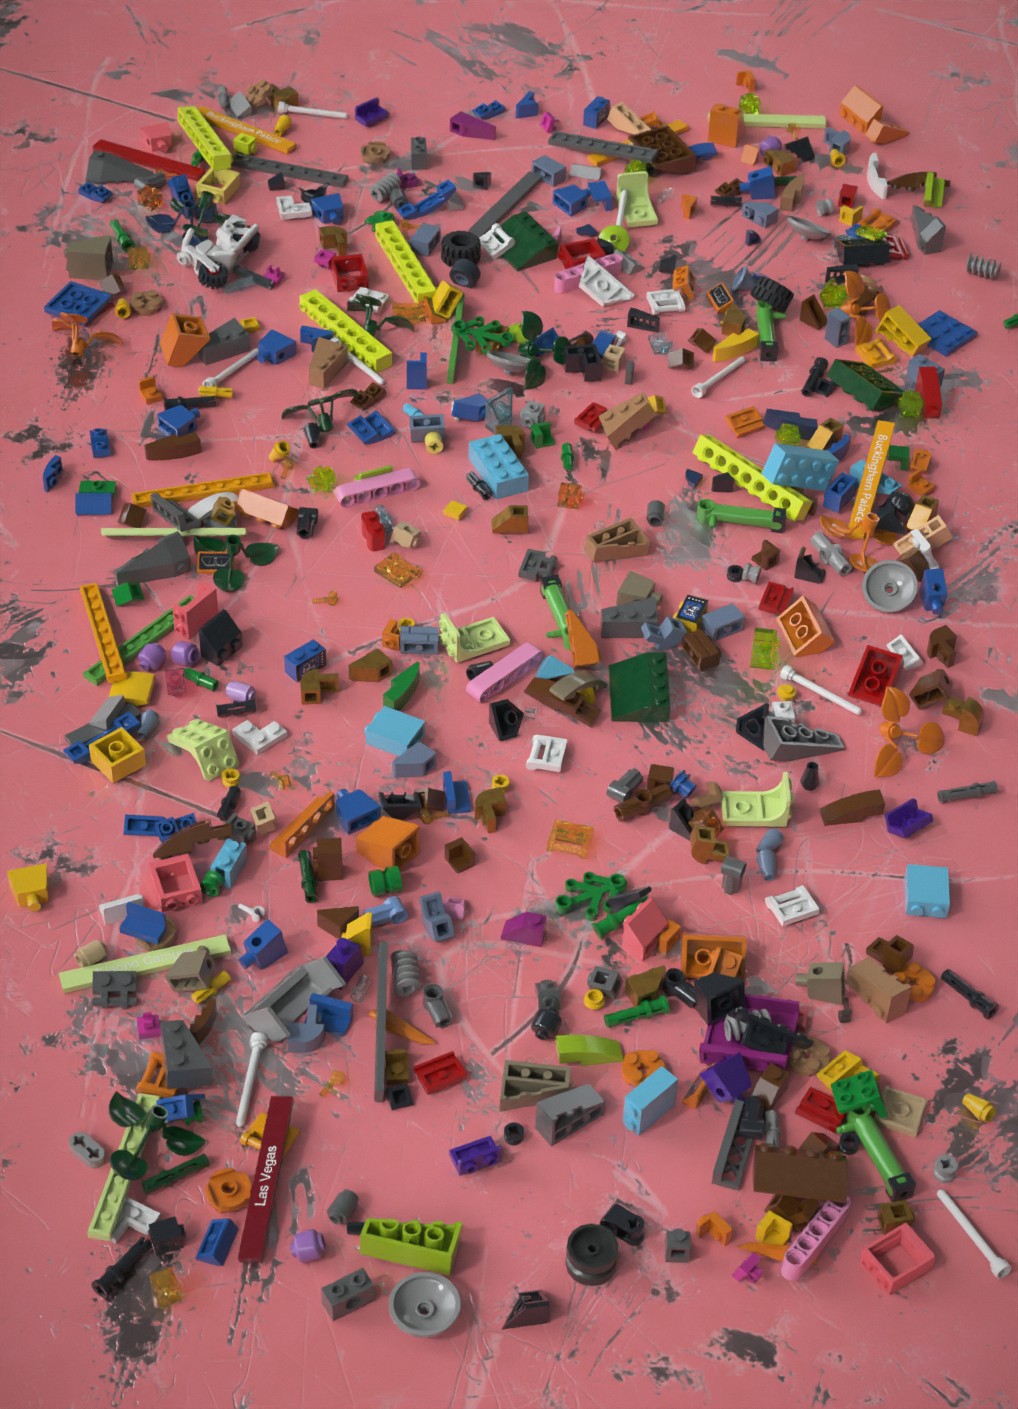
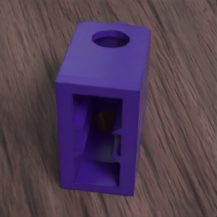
[326,938,364,990]
[700,1052,752,1107]

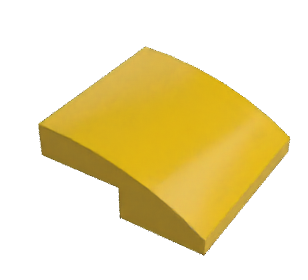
[109,672,156,706]
[817,1050,880,1091]

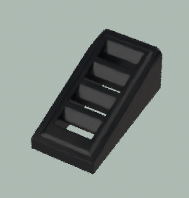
[825,264,859,283]
[627,307,660,333]
[607,886,652,913]

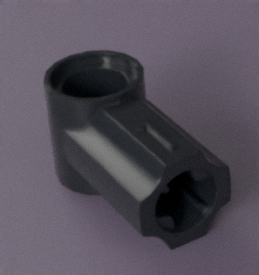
[296,507,318,539]
[663,968,695,1009]
[739,1096,764,1140]

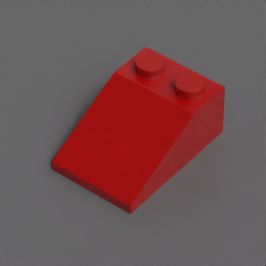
[848,645,904,706]

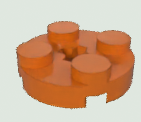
[894,962,936,1003]
[621,1050,665,1088]
[205,1168,252,1214]

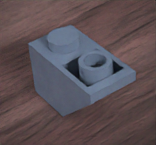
[742,202,779,229]
[392,741,436,778]

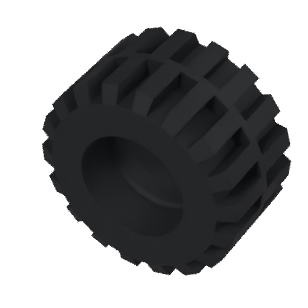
[441,230,481,267]
[750,276,794,313]

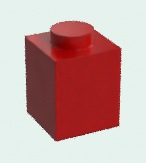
[838,184,858,209]

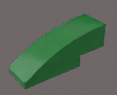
[383,661,420,711]

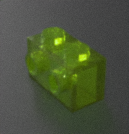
[750,628,780,670]

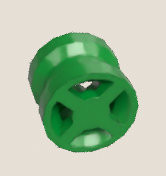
[200,871,225,897]
[184,1100,203,1125]

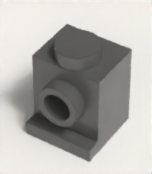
[225,813,256,846]
[587,966,623,1000]
[665,1228,691,1263]

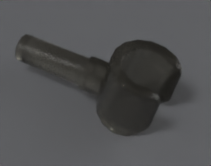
[838,997,852,1023]

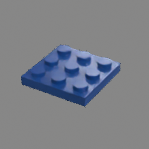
[44,281,112,326]
[918,310,977,357]

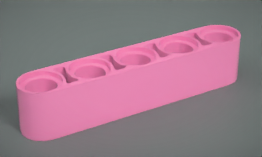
[554,254,622,293]
[334,468,420,508]
[466,642,544,703]
[781,1196,851,1281]

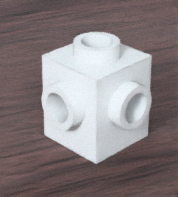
[768,701,797,724]

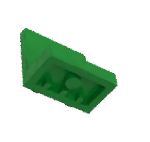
[831,1069,888,1119]

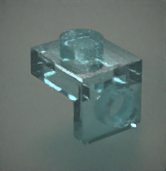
[648,331,673,355]

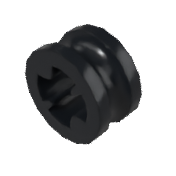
[727,565,743,582]
[504,1122,524,1145]
[838,1132,860,1155]

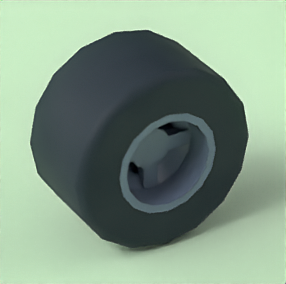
[449,259,481,289]

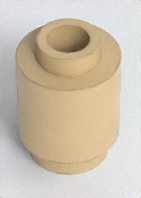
[74,940,108,968]

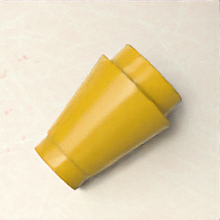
[274,115,292,136]
[830,149,846,167]
[115,298,131,319]
[269,441,290,462]
[962,1093,996,1123]

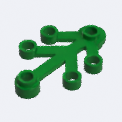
[451,316,514,355]
[555,872,627,921]

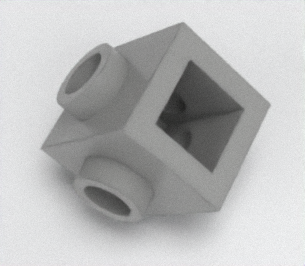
[520,401,546,428]

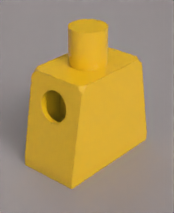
[432,280,463,319]
[7,863,49,912]

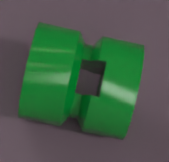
[368,865,402,897]

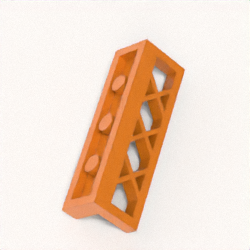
[270,791,335,858]

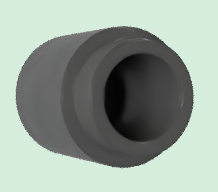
[390,189,408,209]
[646,500,665,527]
[327,1189,359,1225]

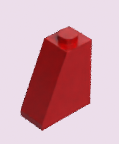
[914,366,942,418]

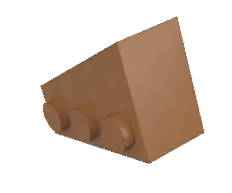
[309,337,348,389]
[599,392,656,450]
[584,518,651,562]
[846,957,912,1023]

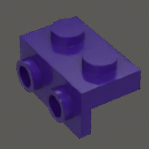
[355,97,389,127]
[885,798,933,838]
[449,1136,502,1176]

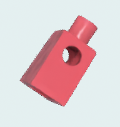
[140,122,172,152]

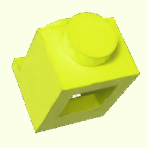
[233,133,258,155]

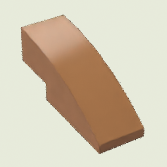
[780,174,805,211]

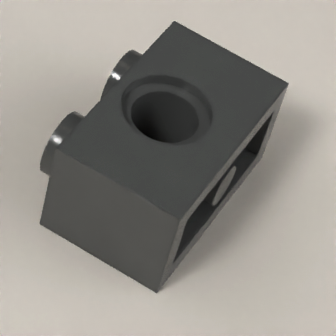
[411,136,427,170]
[321,1268,375,1321]

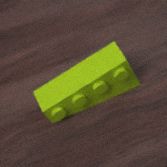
[359,1218,463,1276]

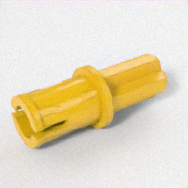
[198,385,232,399]
[191,970,231,1004]

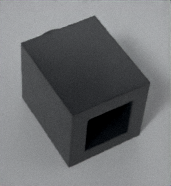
[148,1216,186,1256]

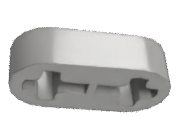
[69,1132,106,1168]

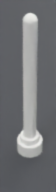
[278,101,349,119]
[611,190,628,240]
[330,337,385,385]
[202,348,259,387]
[691,357,745,398]
[780,665,862,715]
[236,1032,268,1127]
[937,1189,1012,1279]

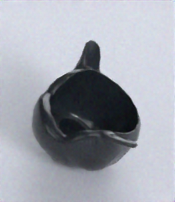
[298,182,330,206]
[879,492,915,521]

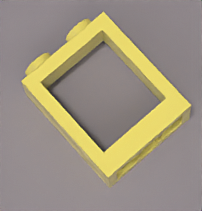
[196,168,241,205]

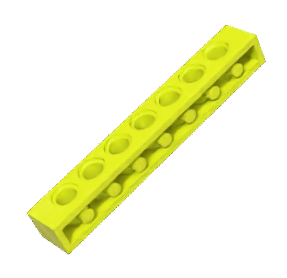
[178,106,233,170]
[375,220,437,307]
[299,289,392,373]
[692,434,813,522]

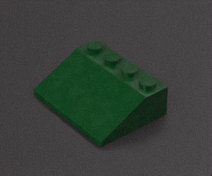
[494,211,558,271]
[827,359,910,411]
[609,652,670,722]

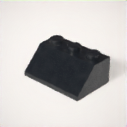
[836,238,890,266]

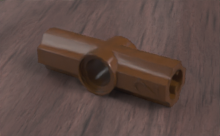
[614,783,673,821]

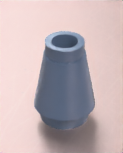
[136,710,160,739]
[755,828,784,853]
[756,849,776,881]

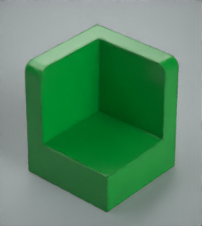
[530,422,555,449]
[887,445,910,471]
[111,582,144,606]

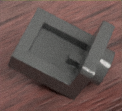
[535,980,560,1011]

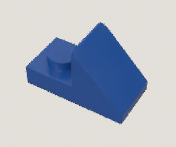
[516,91,538,118]
[300,325,333,352]

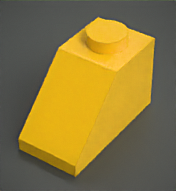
[342,912,373,956]

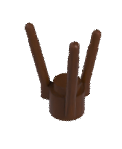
[570,331,594,346]

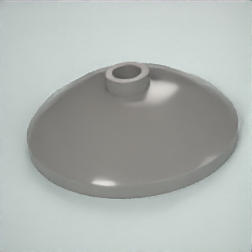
[787,216,832,241]
[487,351,531,374]
[862,560,918,613]
[389,1272,460,1338]

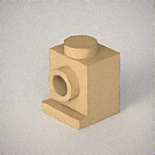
[602,344,625,372]
[390,521,421,548]
[250,801,277,835]

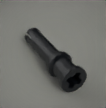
[801,357,829,397]
[163,395,216,410]
[940,969,999,1020]
[91,1236,152,1298]

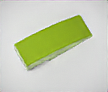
[556,1035,623,1067]

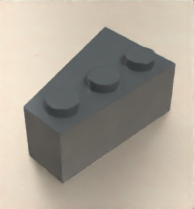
[198,317,250,365]
[600,597,658,638]
[161,1020,212,1089]
[535,1084,605,1146]

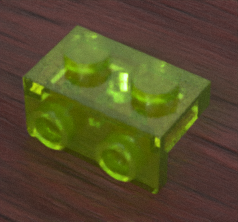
[819,278,848,308]

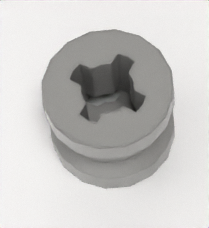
[816,198,834,216]
[742,563,762,584]
[933,1154,958,1183]

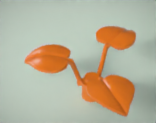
[841,271,891,346]
[52,312,123,357]
[820,512,897,572]
[874,687,945,777]

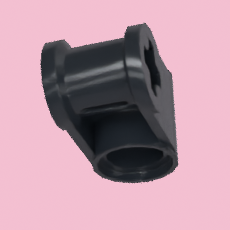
[599,1204,645,1245]

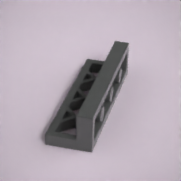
[150,493,200,532]
[712,1099,753,1191]

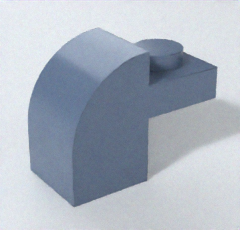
[823,127,851,155]
[641,616,687,650]
[419,891,455,942]
[287,1004,325,1053]

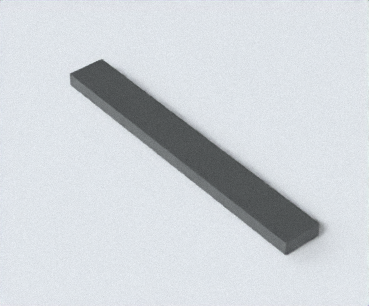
[548,131,659,164]
[231,153,348,188]
[468,171,542,238]
[374,942,388,1102]

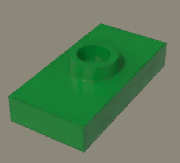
[78,480,116,497]

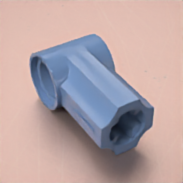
[363,896,408,927]

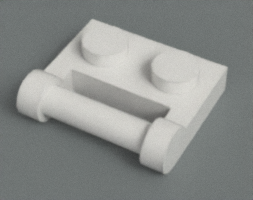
[480,223,515,260]
[349,287,389,314]
[646,289,685,315]
[911,528,940,569]
[526,735,568,772]
[765,885,820,927]

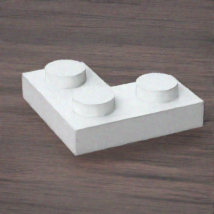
[276,196,312,220]
[232,720,287,755]
[111,1197,161,1244]

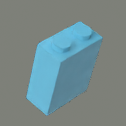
[364,706,425,756]
[904,864,950,918]
[623,1066,678,1136]

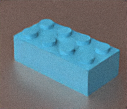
[469,434,529,500]
[761,443,839,491]

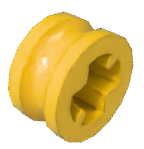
[398,618,415,634]
[222,768,240,788]
[492,775,509,793]

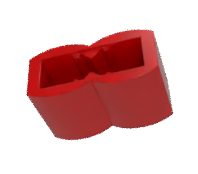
[361,511,385,552]

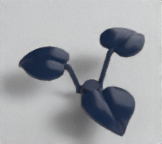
[146,200,217,247]

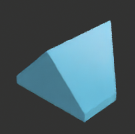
[535,655,574,680]

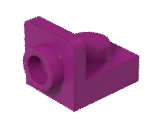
[396,168,418,189]

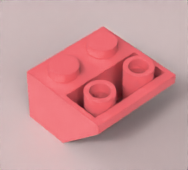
[622,897,668,961]

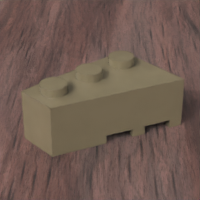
[500,1060,571,1111]

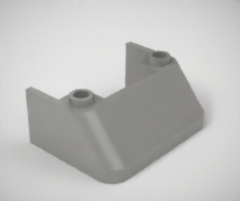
[242,956,346,1042]

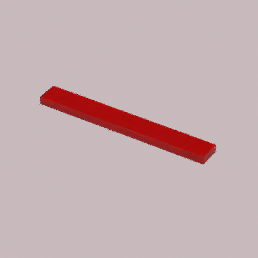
[93,139,205,181]

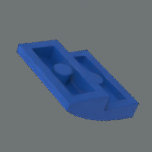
[347,410,395,445]

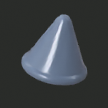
[732,266,756,291]

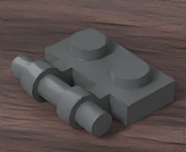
[518,549,557,581]
[92,971,136,1008]

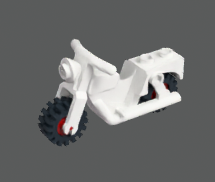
[177,214,260,289]

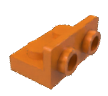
[673,265,696,300]
[703,946,744,977]

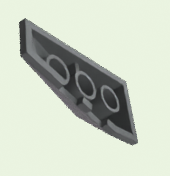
[86,150,153,185]
[911,205,946,255]
[115,531,191,586]
[764,716,845,761]

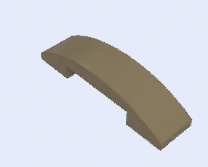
[549,670,608,701]

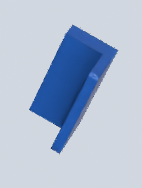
[588,181,612,211]
[532,327,559,357]
[407,352,427,389]
[75,493,113,515]
[443,771,471,814]
[119,902,167,945]
[304,992,353,1036]
[156,1094,205,1122]

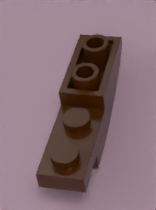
[887,172,951,191]
[524,677,601,727]
[153,819,234,860]

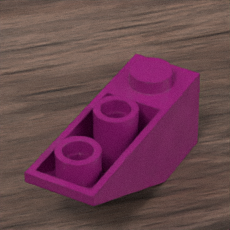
[450,111,496,140]

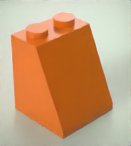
[708,103,745,148]
[160,313,210,367]
[356,816,420,870]

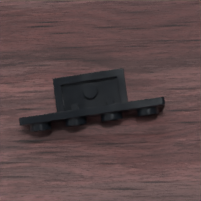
[727,1007,814,1055]

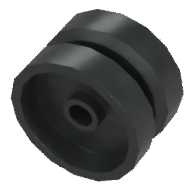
[565,1223,618,1286]

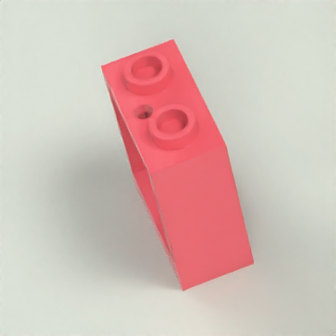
[148,854,202,913]
[860,1223,936,1295]

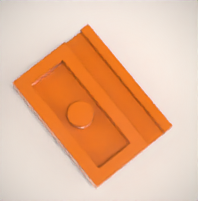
[724,406,766,438]

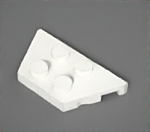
[579,256,635,307]

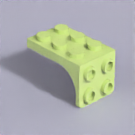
[616,171,658,228]
[439,613,510,663]
[167,719,239,781]
[721,772,794,827]

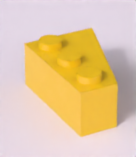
[875,305,931,356]

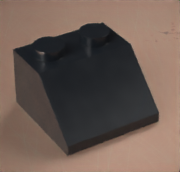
[199,609,243,666]
[694,973,745,1026]

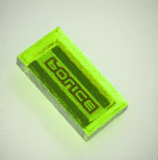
[855,225,887,241]

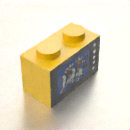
[673,594,708,633]

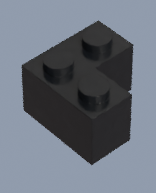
[562,344,602,381]

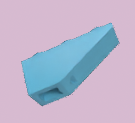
[849,459,902,495]

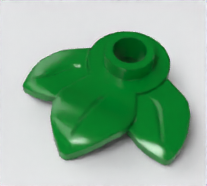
[364,211,395,232]

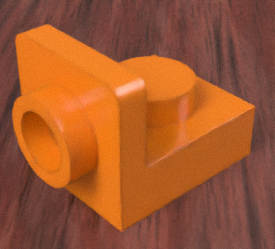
[736,70,756,92]
[639,111,663,128]
[681,194,697,219]
[138,376,163,405]
[909,449,932,474]
[907,468,935,496]
[382,618,401,651]
[658,917,681,955]
[696,1211,733,1246]

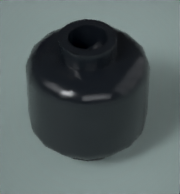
[531,1007,562,1041]

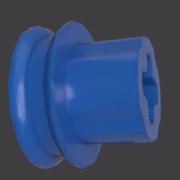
[669,770,697,799]

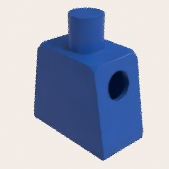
[740,166,775,200]
[553,185,591,217]
[311,193,344,225]
[257,329,297,365]
[157,405,200,437]
[919,569,947,615]
[336,789,381,835]
[238,919,288,969]

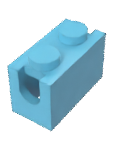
[211,838,247,889]

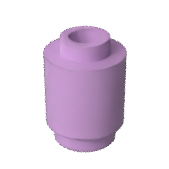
[226,681,256,702]

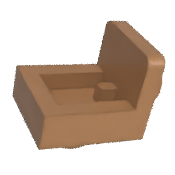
[691,781,722,810]

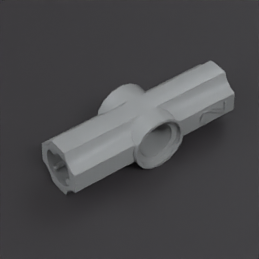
[810,531,852,577]

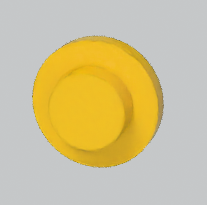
[777,684,797,701]
[584,989,605,1010]

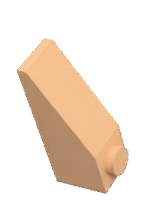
[607,102,652,134]
[893,515,952,555]

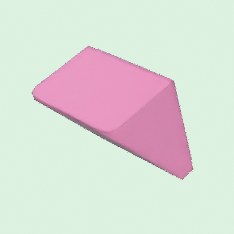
[551,226,562,247]
[444,897,466,920]

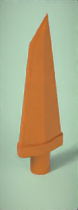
[369,1009,438,1045]
[737,1242,818,1265]

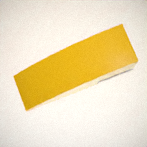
[712,328,759,362]

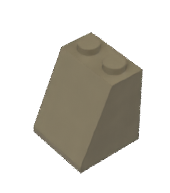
[64,235,114,280]

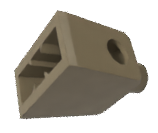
[616,571,663,606]
[165,946,216,992]
[795,962,846,1005]

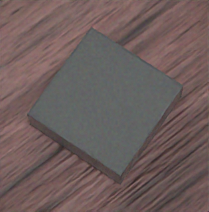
[625,361,634,385]

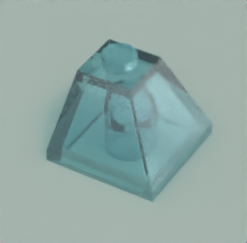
[485,387,513,434]

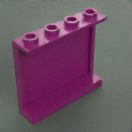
[699,993,800,1072]

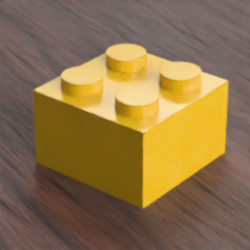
[89,727,146,783]

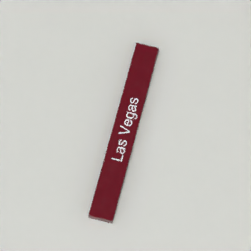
[238,1096,294,1263]

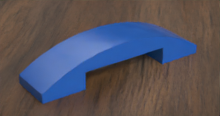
[397,179,456,220]
[63,711,140,764]

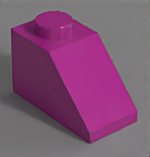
[501,912,547,947]

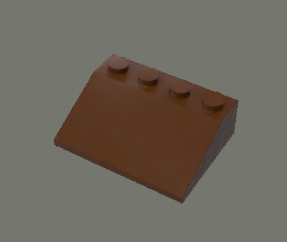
[628,125,696,174]
[752,1143,847,1203]

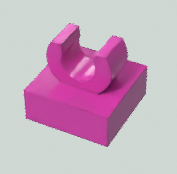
[540,112,559,133]
[314,249,336,270]
[264,265,285,286]
[137,1012,161,1040]
[732,1252,764,1284]

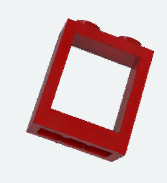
[558,238,607,270]
[331,254,369,292]

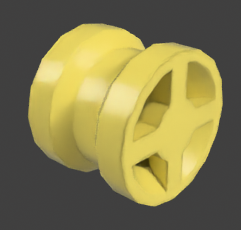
[425,432,443,454]

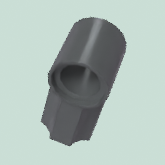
[134,172,167,196]
[606,768,643,803]
[721,856,747,895]
[423,983,454,1029]

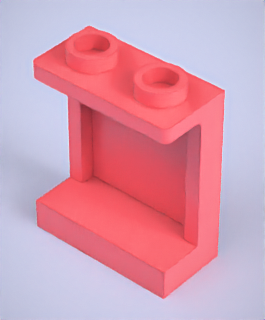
[172,581,218,640]

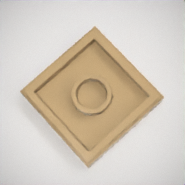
[874,1086,928,1138]

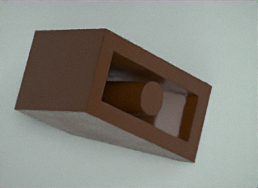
[751,1063,790,1117]

